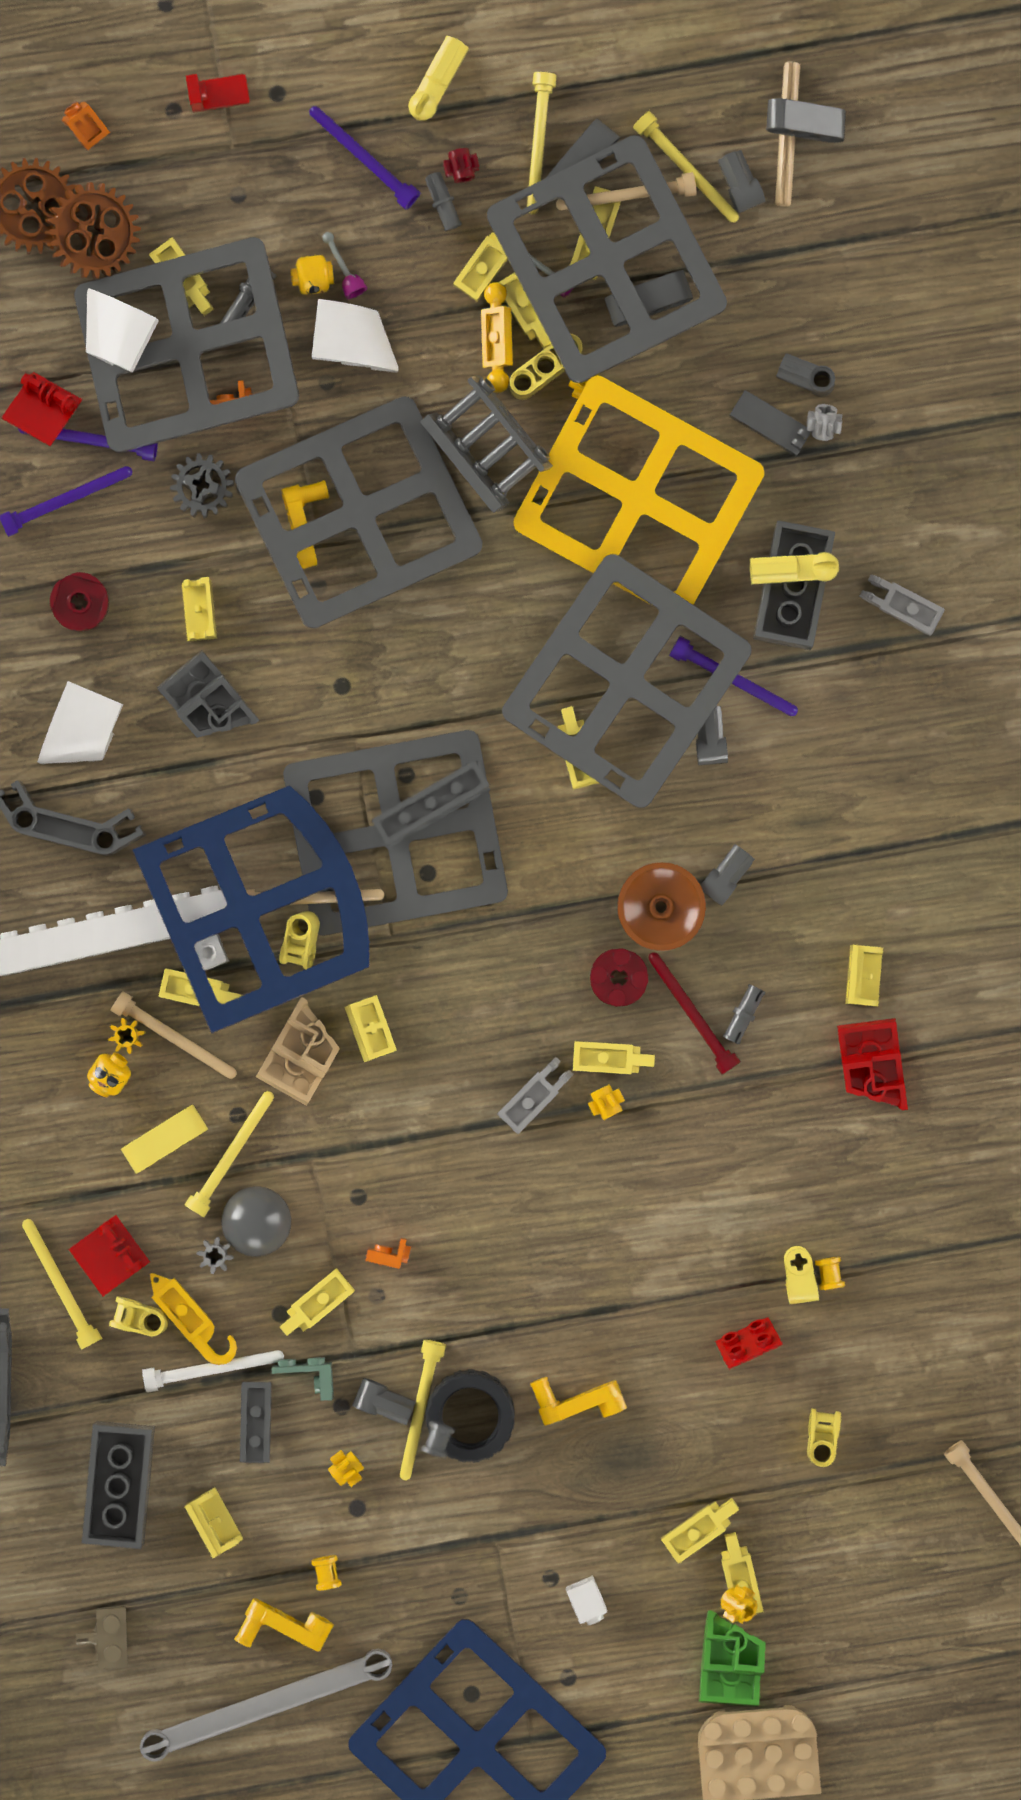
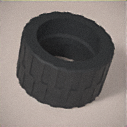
[426,1369,515,1463]

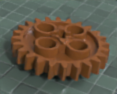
[0,158,80,254]
[45,182,141,279]

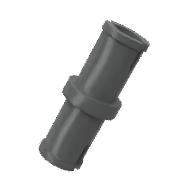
[723,984,766,1045]

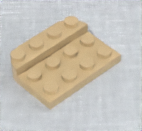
[698,1705,821,1800]

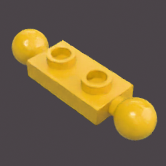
[481,282,513,393]

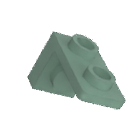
[272,1357,334,1401]

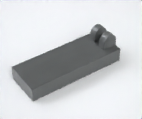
[729,390,812,457]
[240,1382,272,1463]

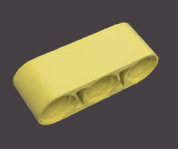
[510,334,582,400]
[121,1104,208,1174]

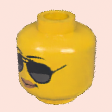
[290,255,334,295]
[87,1052,131,1098]

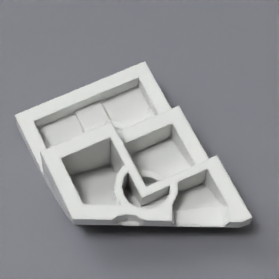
[86,288,159,373]
[312,299,398,372]
[37,681,123,764]

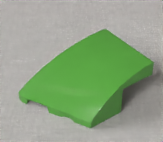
[699,1610,765,1707]

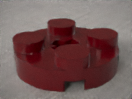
[50,572,109,632]
[590,948,649,1007]

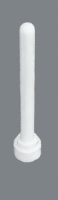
[142,1350,284,1393]

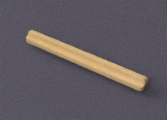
[775,62,800,207]

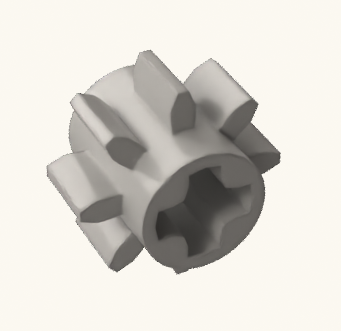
[807,404,842,441]
[197,1237,234,1274]

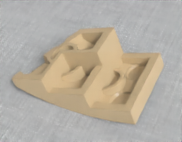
[256,997,340,1106]

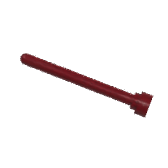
[648,952,741,1075]

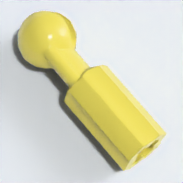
[408,36,469,120]
[750,552,839,585]

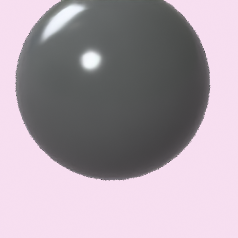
[221,1186,292,1257]

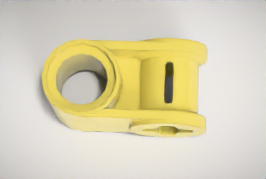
[279,911,320,969]
[784,1246,819,1305]
[109,1296,169,1336]
[807,1408,841,1467]

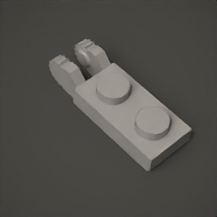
[860,574,945,636]
[497,1057,574,1134]

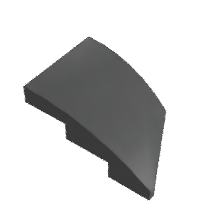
[157,650,259,738]

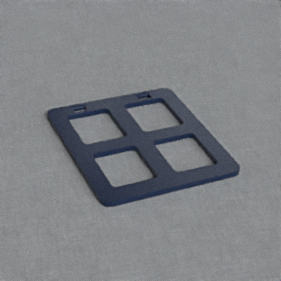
[348,1619,606,1800]

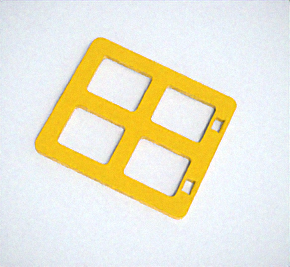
[514,376,764,606]

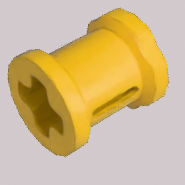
[815,1257,845,1290]
[311,1555,342,1591]

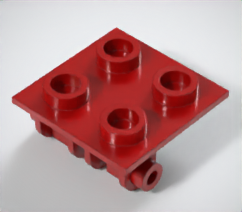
[1,372,82,447]
[68,1215,150,1297]
[715,1317,783,1369]

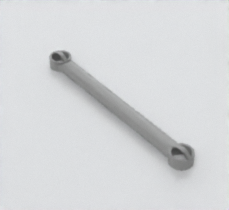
[140,1649,392,1762]

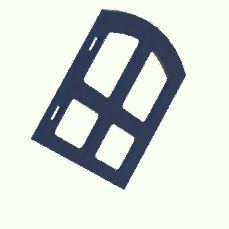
[133,785,369,1034]

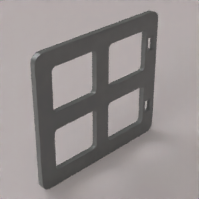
[487,135,727,383]
[74,237,299,452]
[235,396,482,629]
[502,554,751,808]
[283,730,508,936]

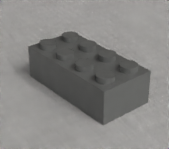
[753,520,835,650]
[82,1421,155,1549]

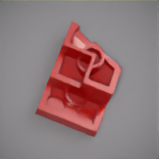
[837,1018,908,1110]

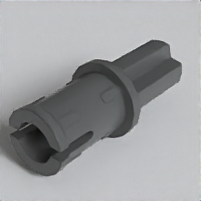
[425,172,462,232]

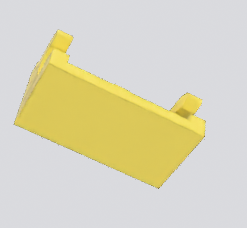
[182,577,217,641]
[845,945,883,1007]
[344,995,397,1062]
[184,1487,243,1558]

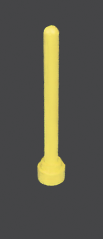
[527,72,557,214]
[633,111,739,223]
[185,1091,274,1217]
[22,1219,102,1350]
[400,1340,446,1480]

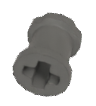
[421,1421,455,1458]

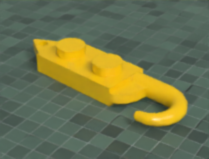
[150,1273,237,1365]

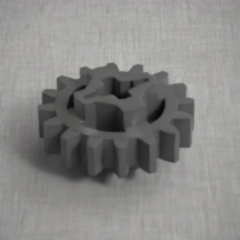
[170,453,234,518]

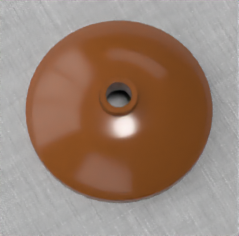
[617,862,706,951]

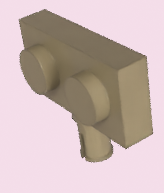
[76,1606,128,1669]

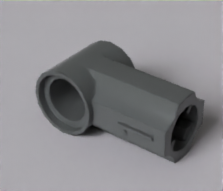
[718,150,765,213]
[776,353,835,397]
[696,706,728,766]
[700,844,755,906]
[352,1378,416,1425]

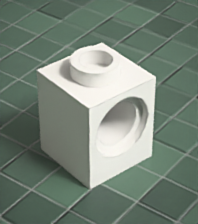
[194,934,229,971]
[566,1575,607,1625]

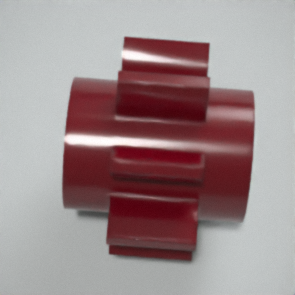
[443,148,480,183]

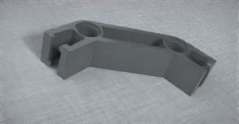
[0,780,146,856]
[0,1308,12,1466]

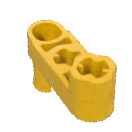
[281,480,329,569]
[530,1376,627,1426]
[234,1598,334,1651]

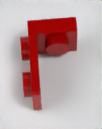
[186,74,250,113]

